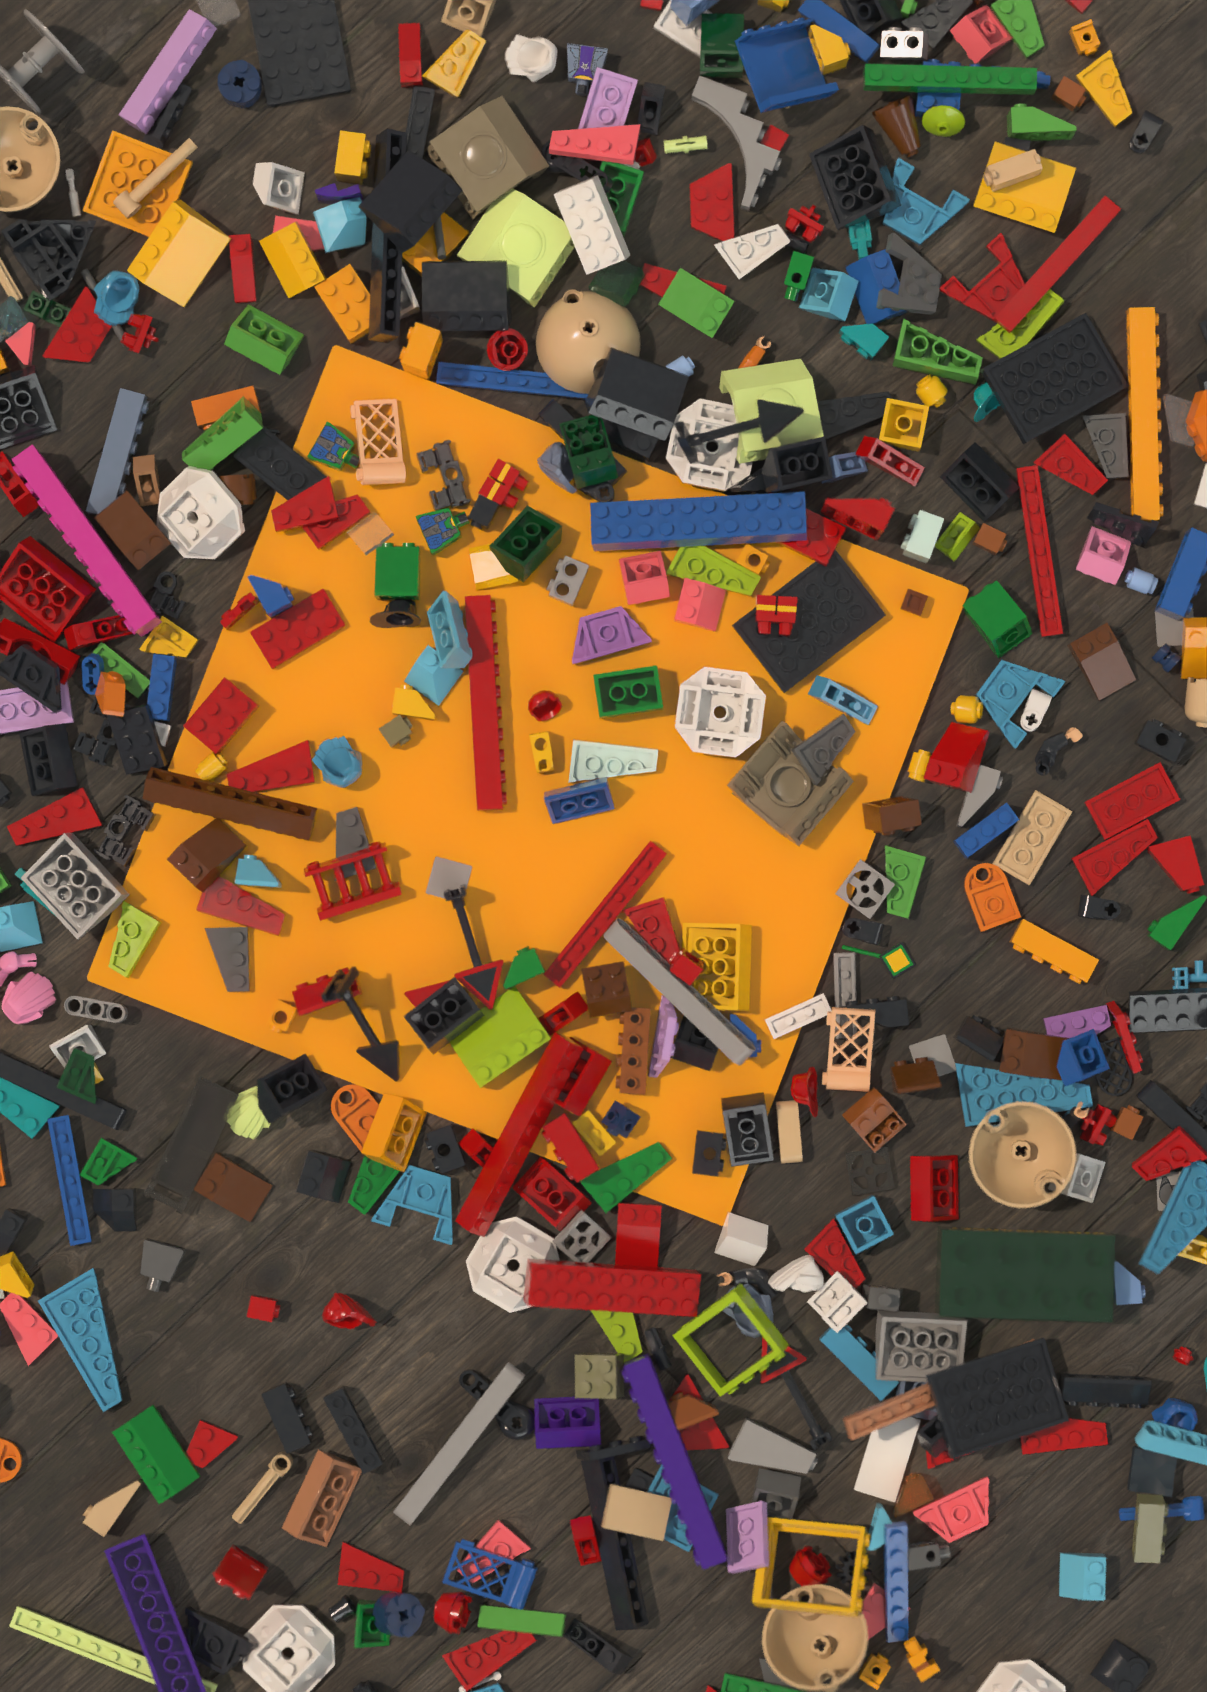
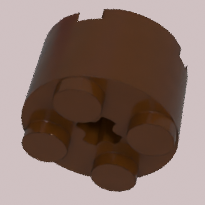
[219,474,256,505]

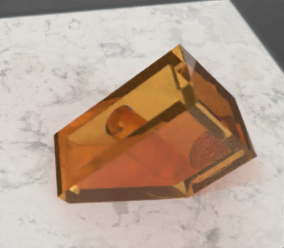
[892,1472,934,1518]

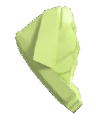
[225,1086,271,1139]

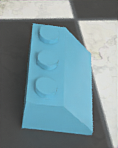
[427,591,472,669]

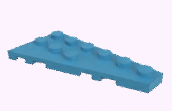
[955,1063,1093,1127]
[1139,1160,1207,1274]
[38,1268,123,1412]

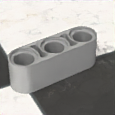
[64,996,128,1023]

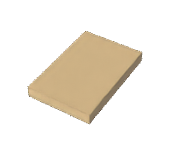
[601,1484,672,1541]

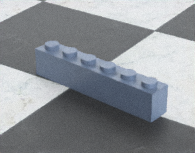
[86,388,149,516]

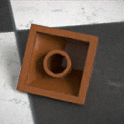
[668,1392,718,1430]

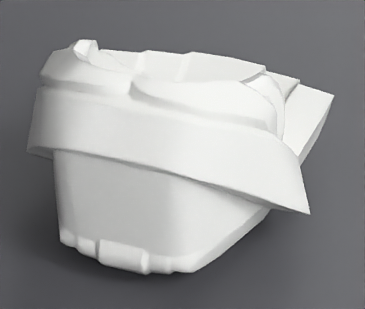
[505,35,557,82]
[768,1255,824,1292]

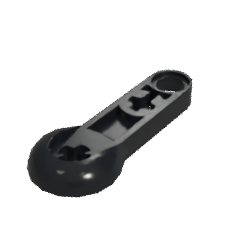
[541,140,613,193]
[459,1369,535,1440]

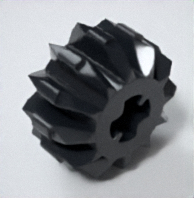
[835,1550,872,1588]

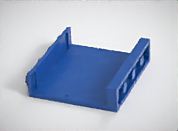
[735,17,839,113]

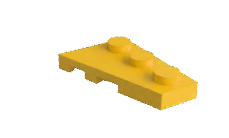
[422,30,486,97]
[1076,50,1132,127]

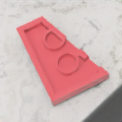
[0,1293,58,1366]
[862,1583,910,1640]

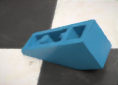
[808,675,878,725]

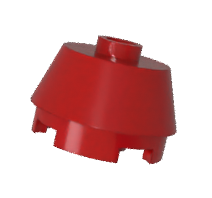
[486,328,528,371]
[789,1545,832,1586]
[434,1592,472,1634]

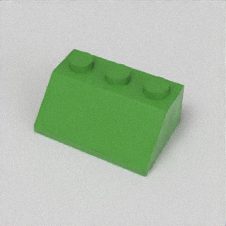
[224,304,304,375]

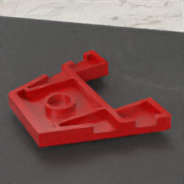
[939,233,1025,323]

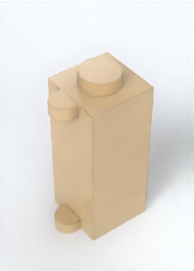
[983,149,1043,192]

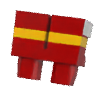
[478,458,529,509]
[756,595,798,636]

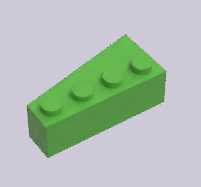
[892,319,983,385]
[182,396,263,471]

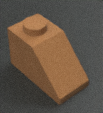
[133,455,160,506]

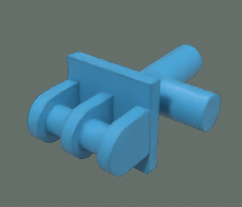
[1172,960,1207,989]

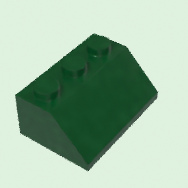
[489,505,562,582]

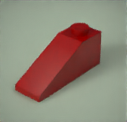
[398,23,423,88]
[229,234,257,303]
[855,436,925,486]
[0,451,40,517]

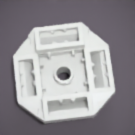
[666,399,752,492]
[156,466,245,559]
[675,667,766,758]
[466,1216,560,1313]
[243,1604,336,1692]
[976,1659,1066,1692]

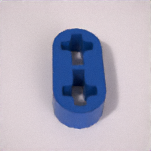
[82,653,104,695]

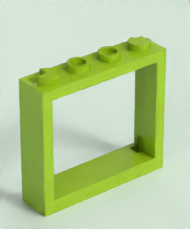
[673,1284,789,1397]

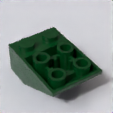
[700,13,744,78]
[559,415,618,489]

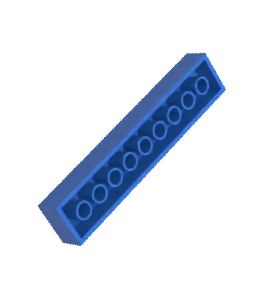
[590,492,807,551]

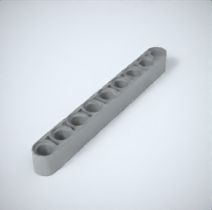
[603,918,755,1065]
[393,1362,525,1525]

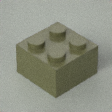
[575,1352,624,1399]

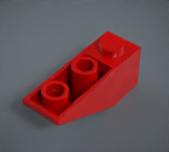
[63,615,133,651]

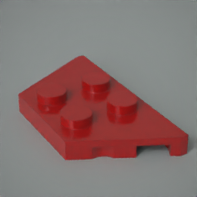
[690,163,734,241]
[42,286,111,362]
[669,1374,729,1450]

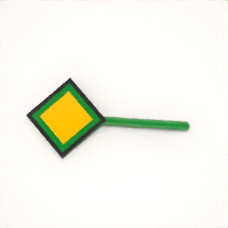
[842,942,916,979]

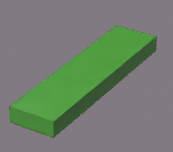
[477,1605,566,1637]

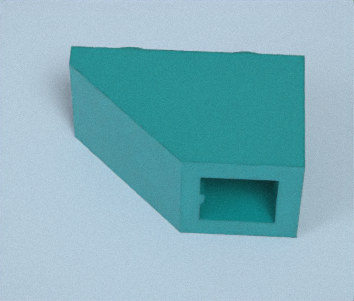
[839,324,889,360]

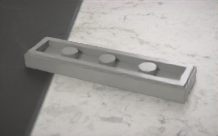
[833,952,857,1039]

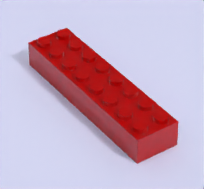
[523,1258,701,1317]

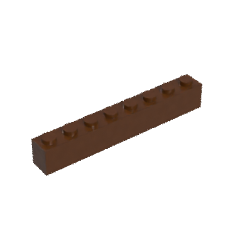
[143,767,317,840]

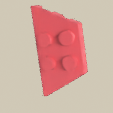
[912,1476,989,1543]

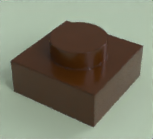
[900,589,928,616]

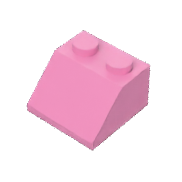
[1076,526,1131,585]

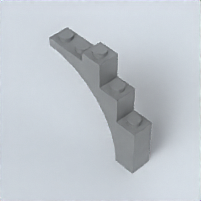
[692,76,782,212]

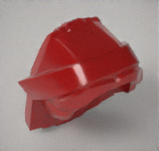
[322,1293,376,1329]

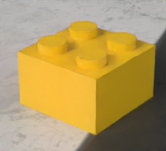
[335,131,371,185]

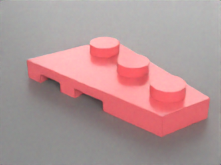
[273,216,324,251]
[456,1520,531,1584]

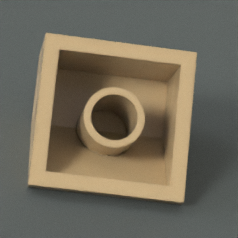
[441,0,496,37]

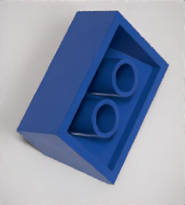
[845,249,908,325]

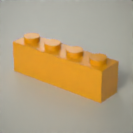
[1009,919,1099,984]

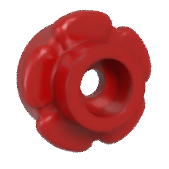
[1173,1347,1194,1365]

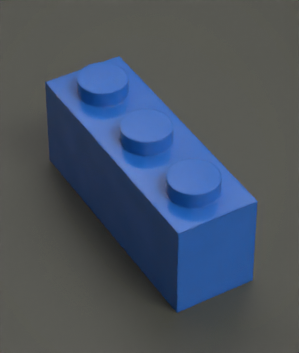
[147,654,177,722]
[953,803,1019,858]

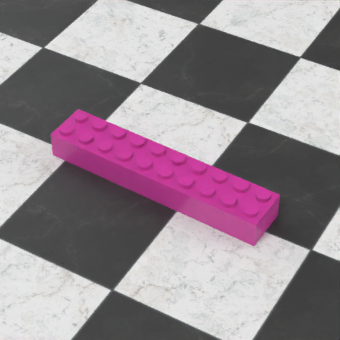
[12,444,162,637]

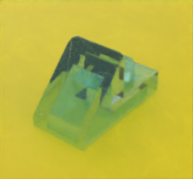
[0,296,28,342]

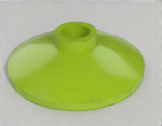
[922,105,965,136]

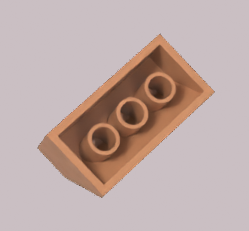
[282,1450,362,1547]

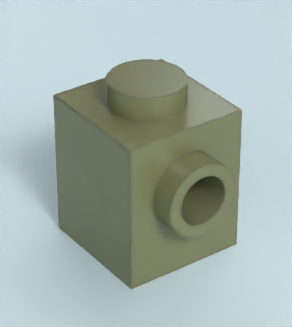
[379,715,413,748]

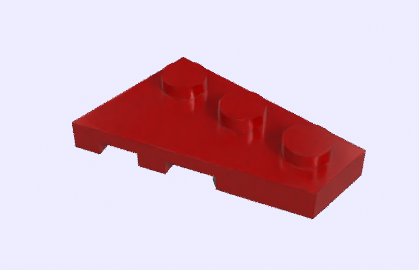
[271,476,339,533]
[302,494,371,550]
[1132,1125,1207,1181]
[804,1218,865,1289]

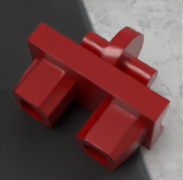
[785,205,824,243]
[120,314,158,353]
[1080,1104,1117,1145]

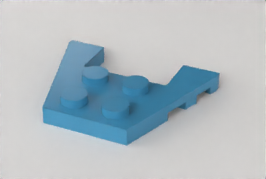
[883,158,970,245]
[976,660,1065,749]
[372,1165,453,1245]

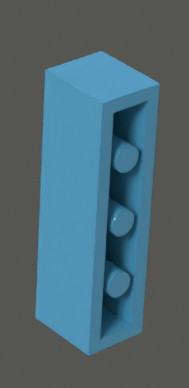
[819,1324,899,1401]

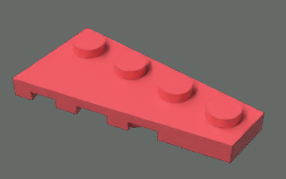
[549,124,640,165]

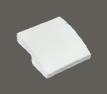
[807,1271,867,1333]

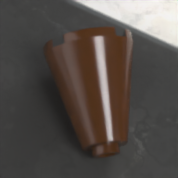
[872,95,921,157]

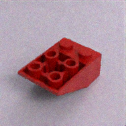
[213,1544,268,1599]

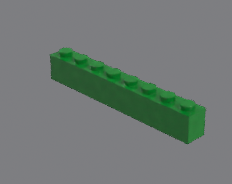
[863,64,1037,95]

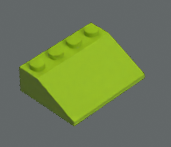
[449,986,551,1088]

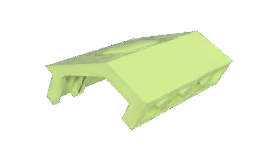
[457,189,575,308]
[719,359,824,464]

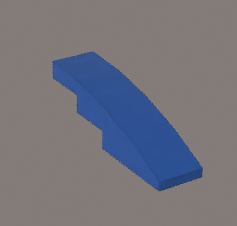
[798,0,880,63]

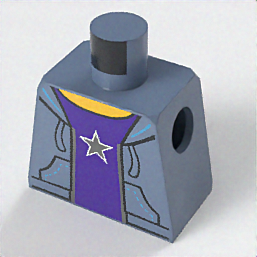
[567,43,608,96]

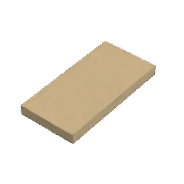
[992,790,1072,885]

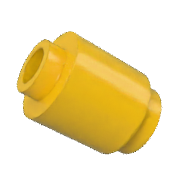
[908,749,931,782]
[195,752,227,781]

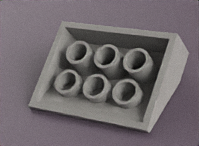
[21,833,130,940]
[876,1310,967,1382]

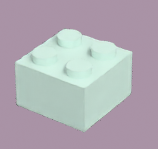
[901,510,944,563]

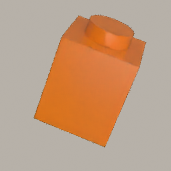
[95,671,126,717]

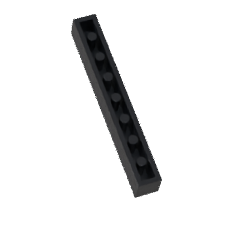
[581,1456,649,1630]

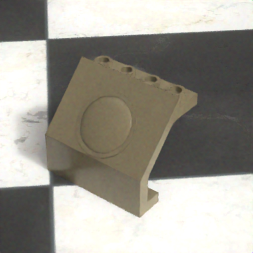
[426,96,549,219]
[727,721,854,846]

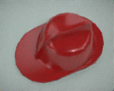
[791,1066,818,1117]

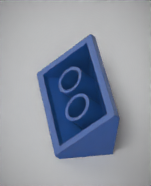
[544,777,615,824]

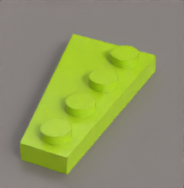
[977,289,1064,359]

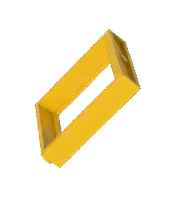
[752,1517,871,1617]

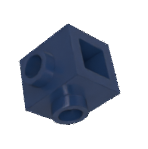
[601,1100,640,1138]

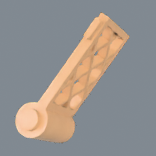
[350,399,406,485]
[822,1007,875,1092]

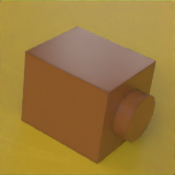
[1051,76,1086,112]
[972,523,1007,555]
[1111,1105,1143,1140]

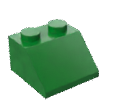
[503,946,545,989]

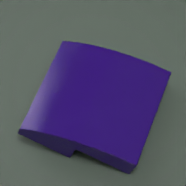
[315,183,363,205]

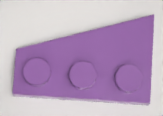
[1043,1005,1111,1038]

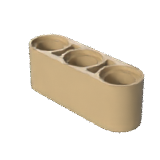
[776,1100,802,1164]

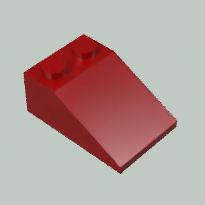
[923,722,990,793]
[512,1157,592,1232]
[615,1202,662,1267]

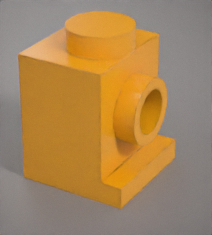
[1069,19,1100,56]
[858,1653,891,1690]

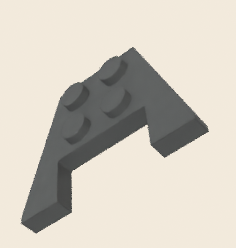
[876,233,942,315]

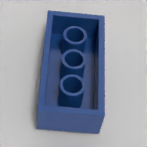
[1155,528,1207,620]

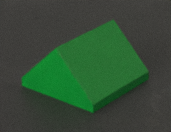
[354,1599,390,1648]

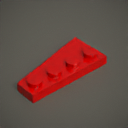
[227,740,315,792]
[196,876,285,936]
[442,1631,537,1692]

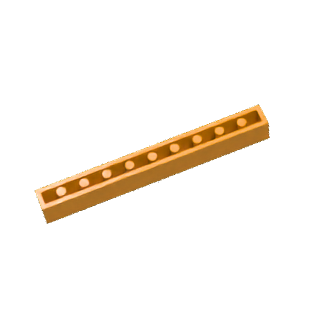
[1126,307,1163,523]

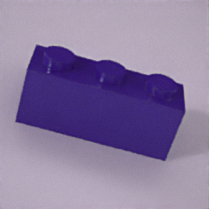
[534,1397,601,1449]

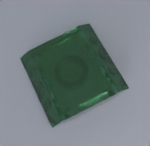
[589,260,645,307]

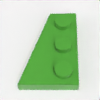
[990,0,1044,59]
[885,846,926,919]

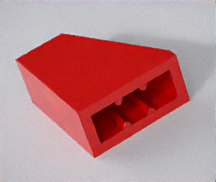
[1147,835,1204,894]

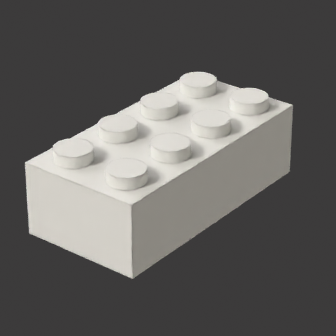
[554,175,630,275]

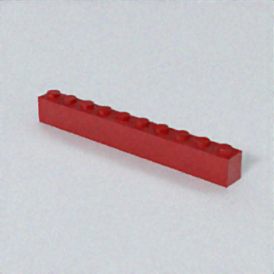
[465,595,507,811]
[455,1032,584,1237]

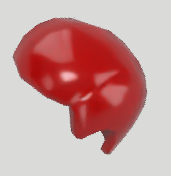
[528,690,562,721]

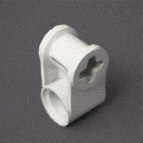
[1020,689,1052,732]

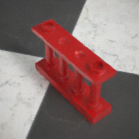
[304,841,402,921]

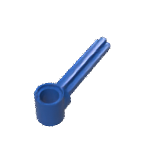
[1119,1496,1205,1521]

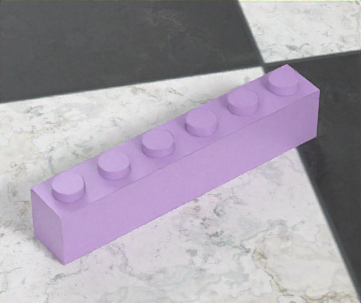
[119,9,217,134]

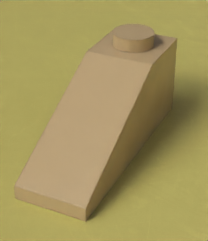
[83,1478,143,1537]

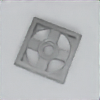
[835,859,895,919]
[552,1210,612,1262]

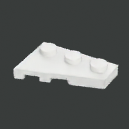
[714,224,791,279]

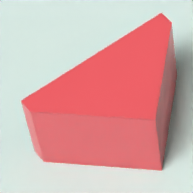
[5,322,36,367]

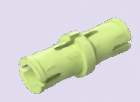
[664,135,708,154]

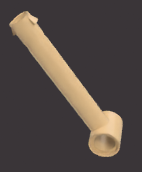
[113,138,198,219]

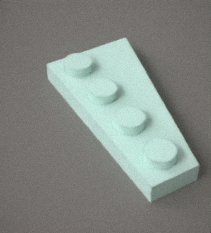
[568,739,658,783]

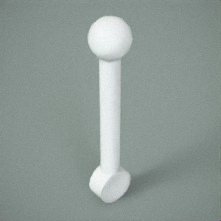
[459,1671,501,1692]

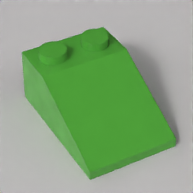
[1007,104,1076,141]
[658,268,735,338]

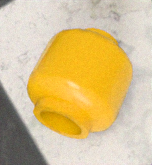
[916,375,948,407]
[951,695,983,724]

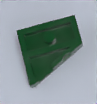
[56,1048,96,1104]

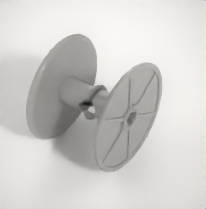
[0,9,85,115]

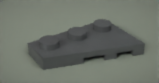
[1083,413,1129,479]
[791,714,855,785]
[335,807,376,881]

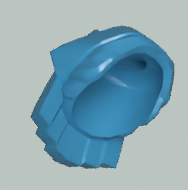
[94,270,139,326]
[312,736,362,788]

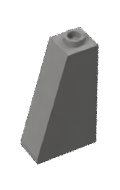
[727,1418,818,1474]

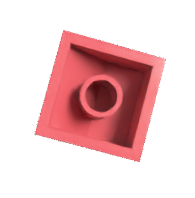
[950,5,1012,64]
[619,551,670,605]
[674,578,726,632]

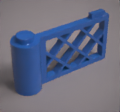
[442,1539,538,1610]

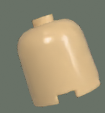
[1184,677,1207,728]

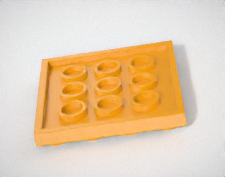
[83,130,193,236]

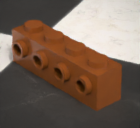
[616,1007,650,1095]

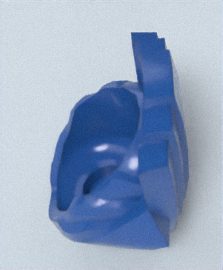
[1152,1398,1198,1431]

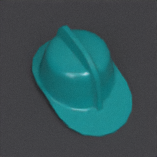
[974,382,1000,422]

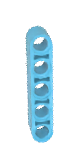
[1135,1421,1207,1465]

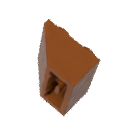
[842,1087,907,1153]

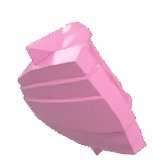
[1,972,56,1025]

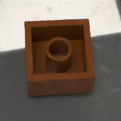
[862,796,922,835]
[581,961,632,1018]

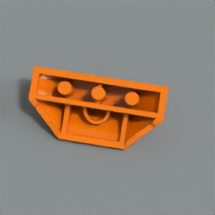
[1186,389,1207,462]

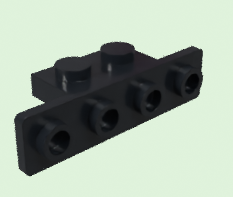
[141,83,192,149]

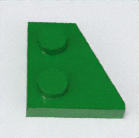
[80,1137,137,1186]

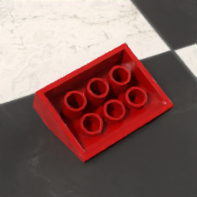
[820,498,895,541]
[0,536,96,643]

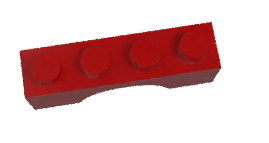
[0,618,80,685]

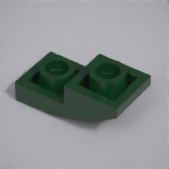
[23,291,71,328]

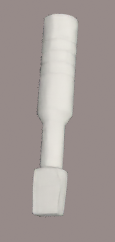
[66,169,81,217]

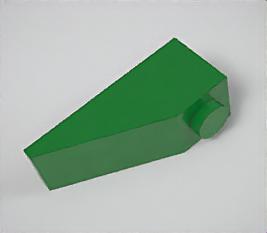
[1147,895,1207,951]

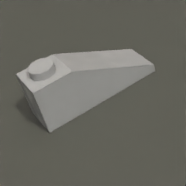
[956,765,1003,827]

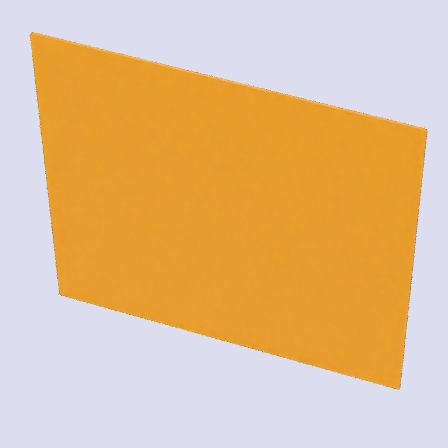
[87,345,969,1226]

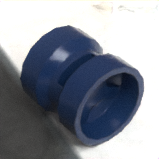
[1151,643,1182,673]

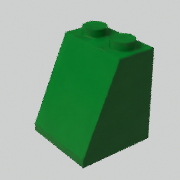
[375,543,420,600]
[962,580,1033,659]

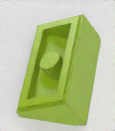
[935,512,980,561]

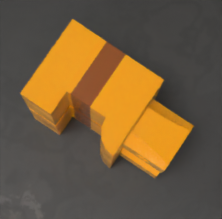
[904,1636,940,1682]

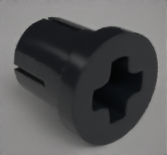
[328,1595,357,1623]

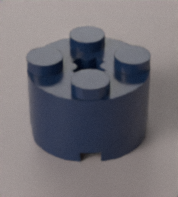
[218,60,262,108]
[373,1592,425,1637]

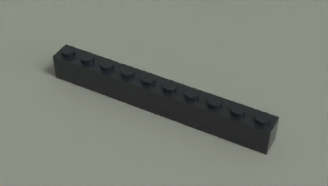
[369,128,406,343]

